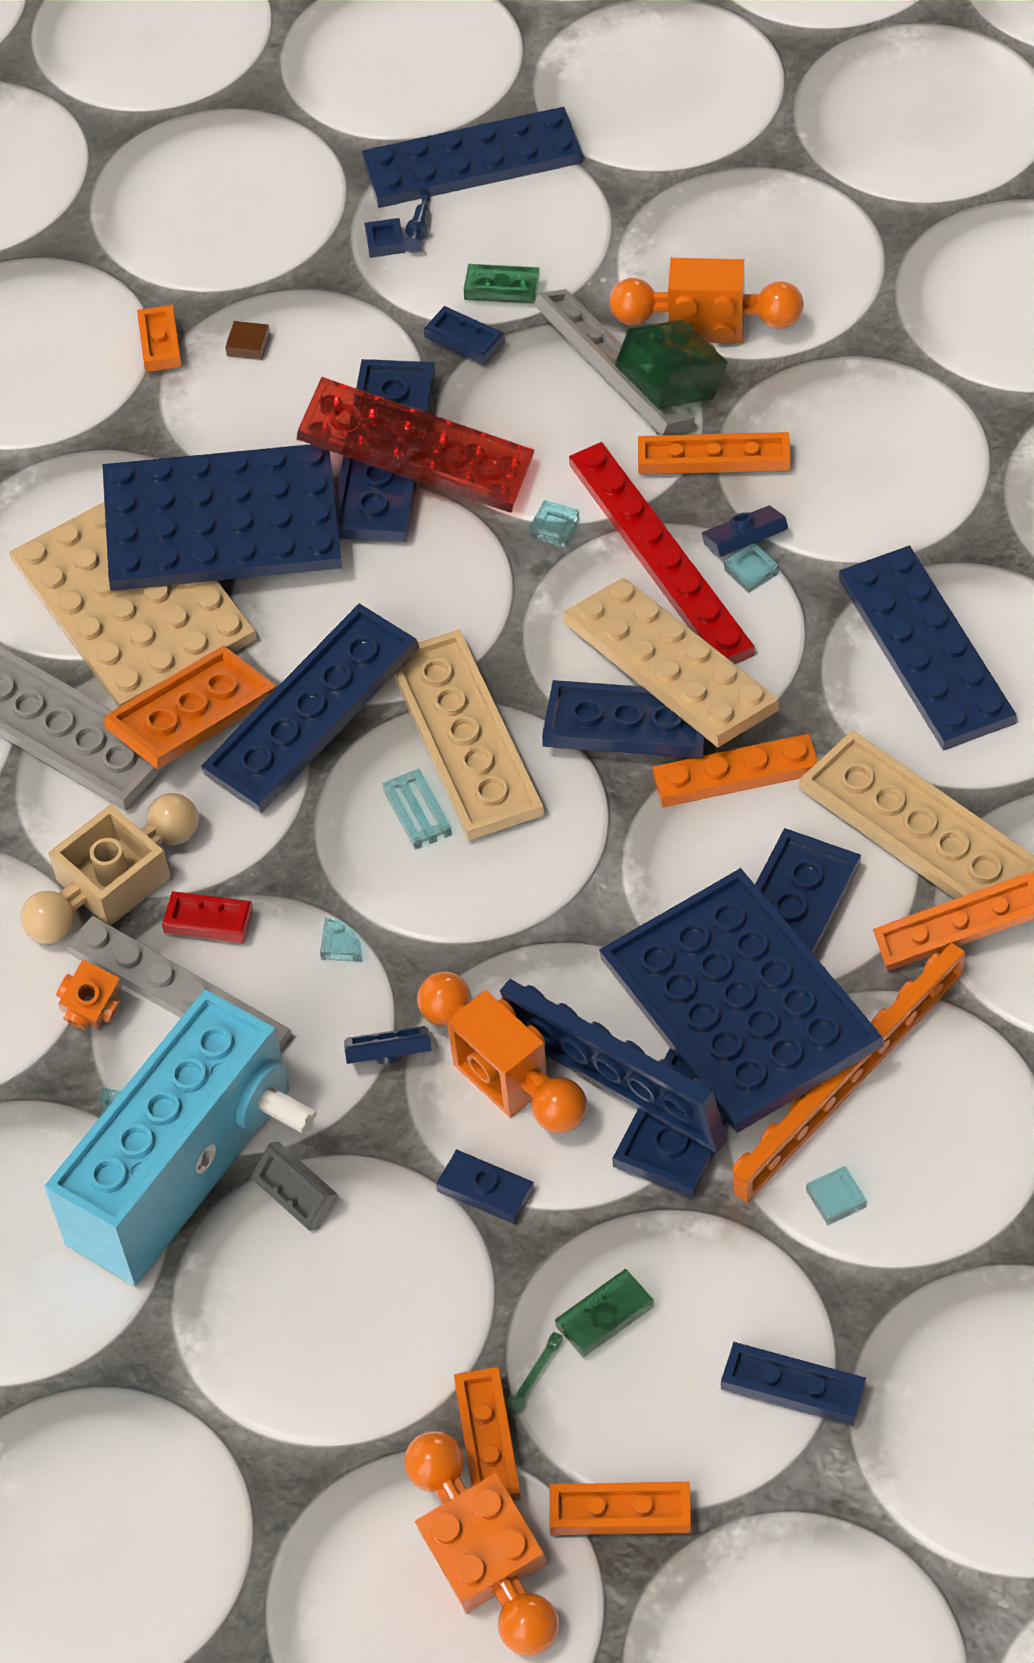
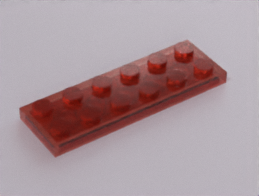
[296,376,535,513]

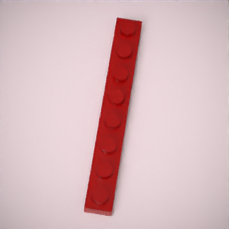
[569,442,754,664]

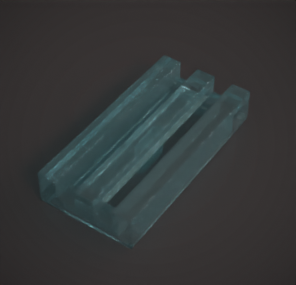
[382,769,452,850]

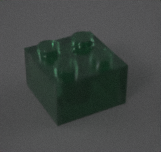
[615,319,728,409]

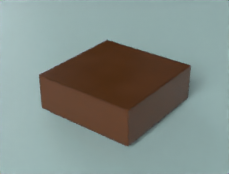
[225,321,270,360]

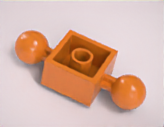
[609,258,804,343]
[417,971,587,1133]
[404,1431,559,1656]

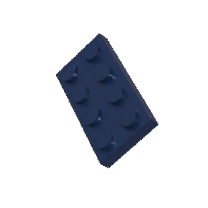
[542,680,706,758]

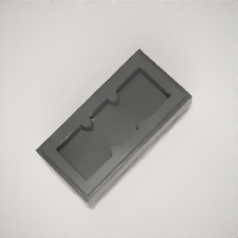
[250,1141,338,1231]

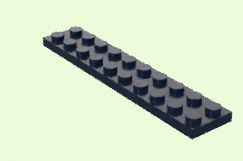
[612,828,861,1198]

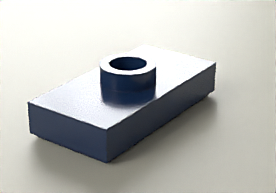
[424,306,505,365]
[701,505,788,557]
[344,1026,432,1064]
[436,1149,535,1224]

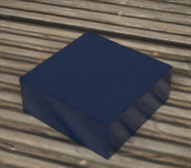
[364,218,405,258]

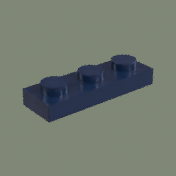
[721,1341,866,1426]

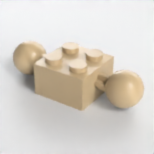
[21,793,199,944]

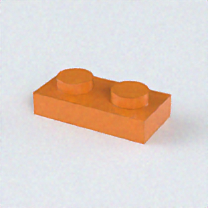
[137,304,182,372]

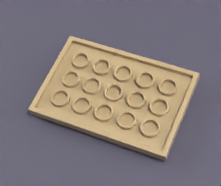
[9,502,257,708]

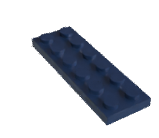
[362,106,583,208]
[335,359,436,542]
[839,545,1017,751]
[201,603,420,813]
[499,979,727,1153]

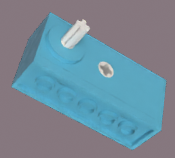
[44,989,317,1287]

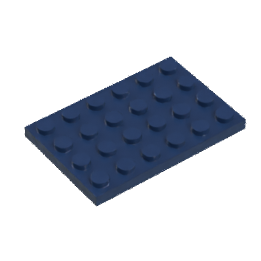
[102,442,342,591]
[599,868,884,1133]

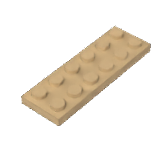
[564,577,779,747]
[393,629,544,841]
[799,730,1034,899]

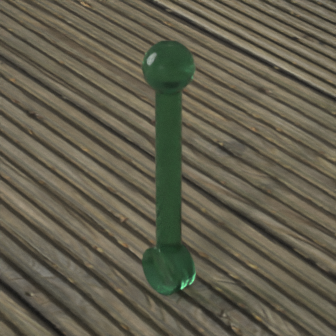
[506,1332,563,1413]

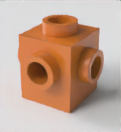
[56,959,122,1030]

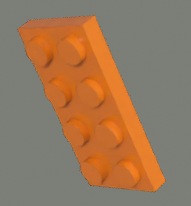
[104,645,277,770]

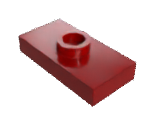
[162,891,253,943]

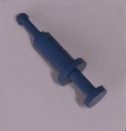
[403,193,430,253]

